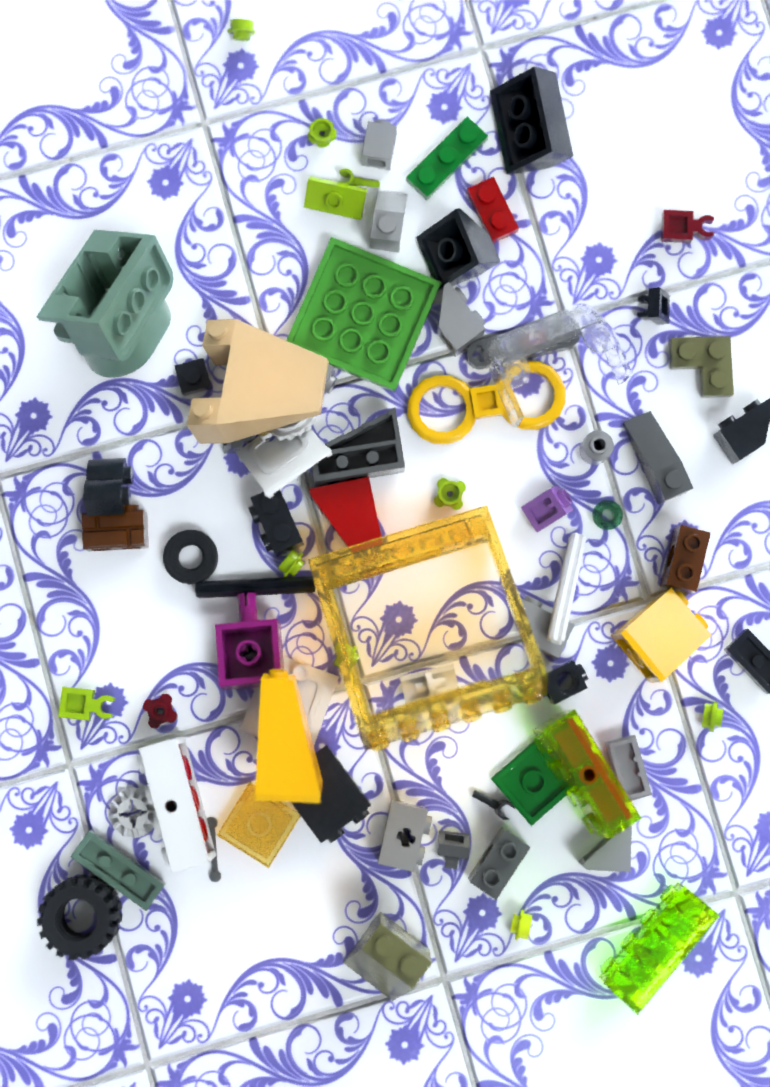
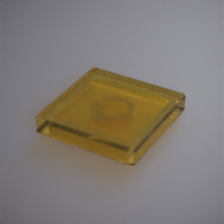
[217,781,301,868]

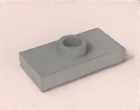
[604,735,652,803]

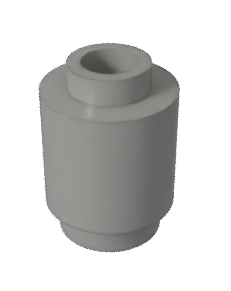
[579,430,614,465]

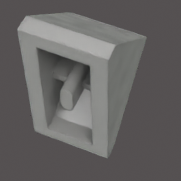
[578,820,632,872]

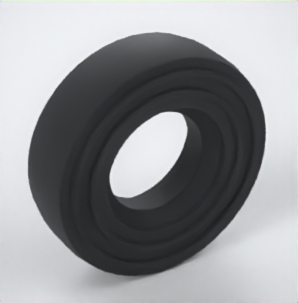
[163,530,218,585]

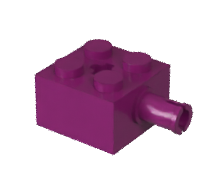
[215,593,284,690]

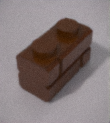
[82,504,149,552]

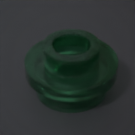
[592,500,623,530]

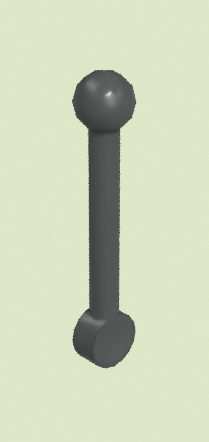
[207,817,221,883]

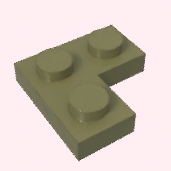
[669,336,734,398]

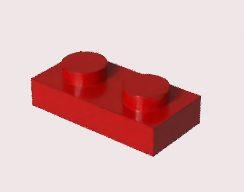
[466,176,519,243]

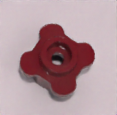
[143,694,178,728]

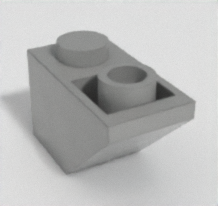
[437,282,486,357]
[514,596,575,659]

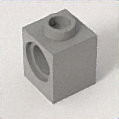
[362,120,397,171]

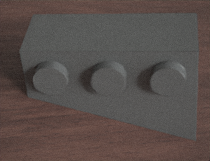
[312,408,405,487]

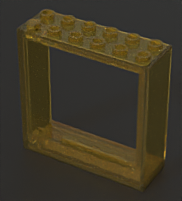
[308,505,548,751]

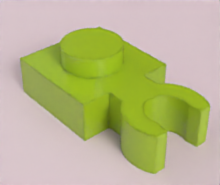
[58,686,116,721]

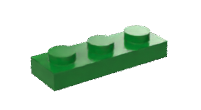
[406,116,488,201]

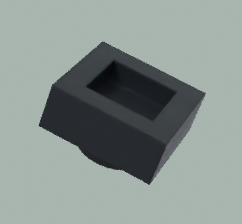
[174,358,212,396]

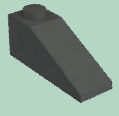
[622,411,693,505]

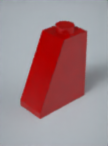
[309,477,384,561]

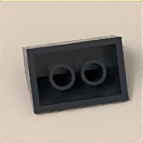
[489,66,574,175]

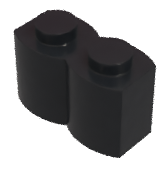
[83,458,134,516]

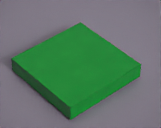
[491,739,578,826]

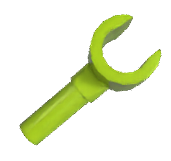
[339,168,380,188]

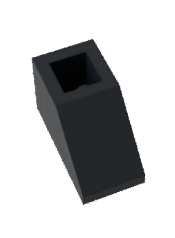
[713,398,770,465]

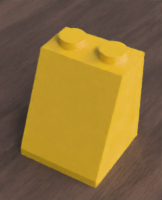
[610,588,711,683]

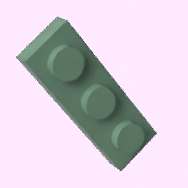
[70,830,166,911]

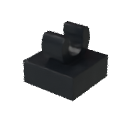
[637,287,670,325]

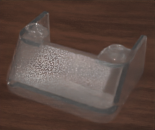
[483,303,632,428]

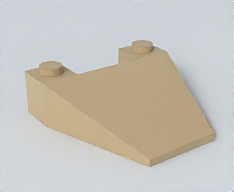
[187,319,329,444]

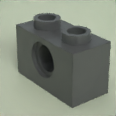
[468,826,531,900]

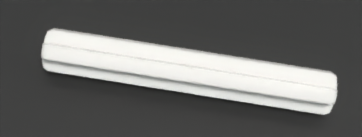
[547,533,586,645]

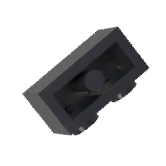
[248,490,304,557]

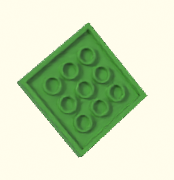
[286,237,441,393]

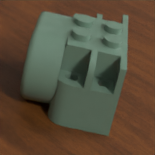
[36,229,174,378]

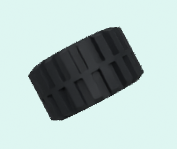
[37,875,123,960]

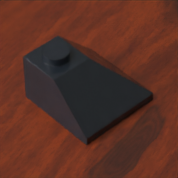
[416,208,501,291]

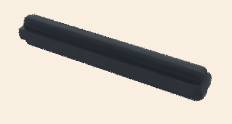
[195,576,316,598]

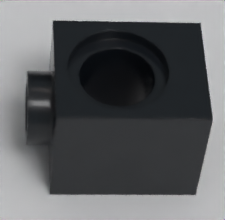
[537,660,588,705]

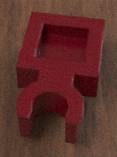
[661,209,714,243]

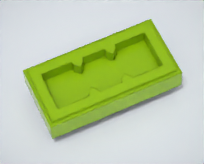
[304,176,368,220]

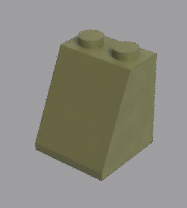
[343,911,433,1001]

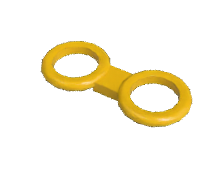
[407,361,566,445]

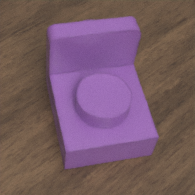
[521,485,573,532]

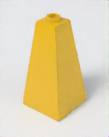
[255,669,323,803]

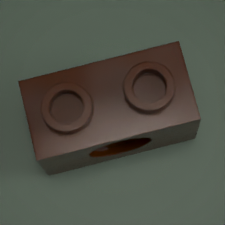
[660,525,711,594]

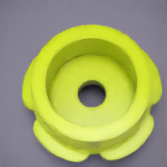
[510,910,533,941]

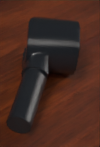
[472,790,515,820]

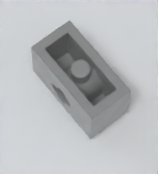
[378,800,432,872]

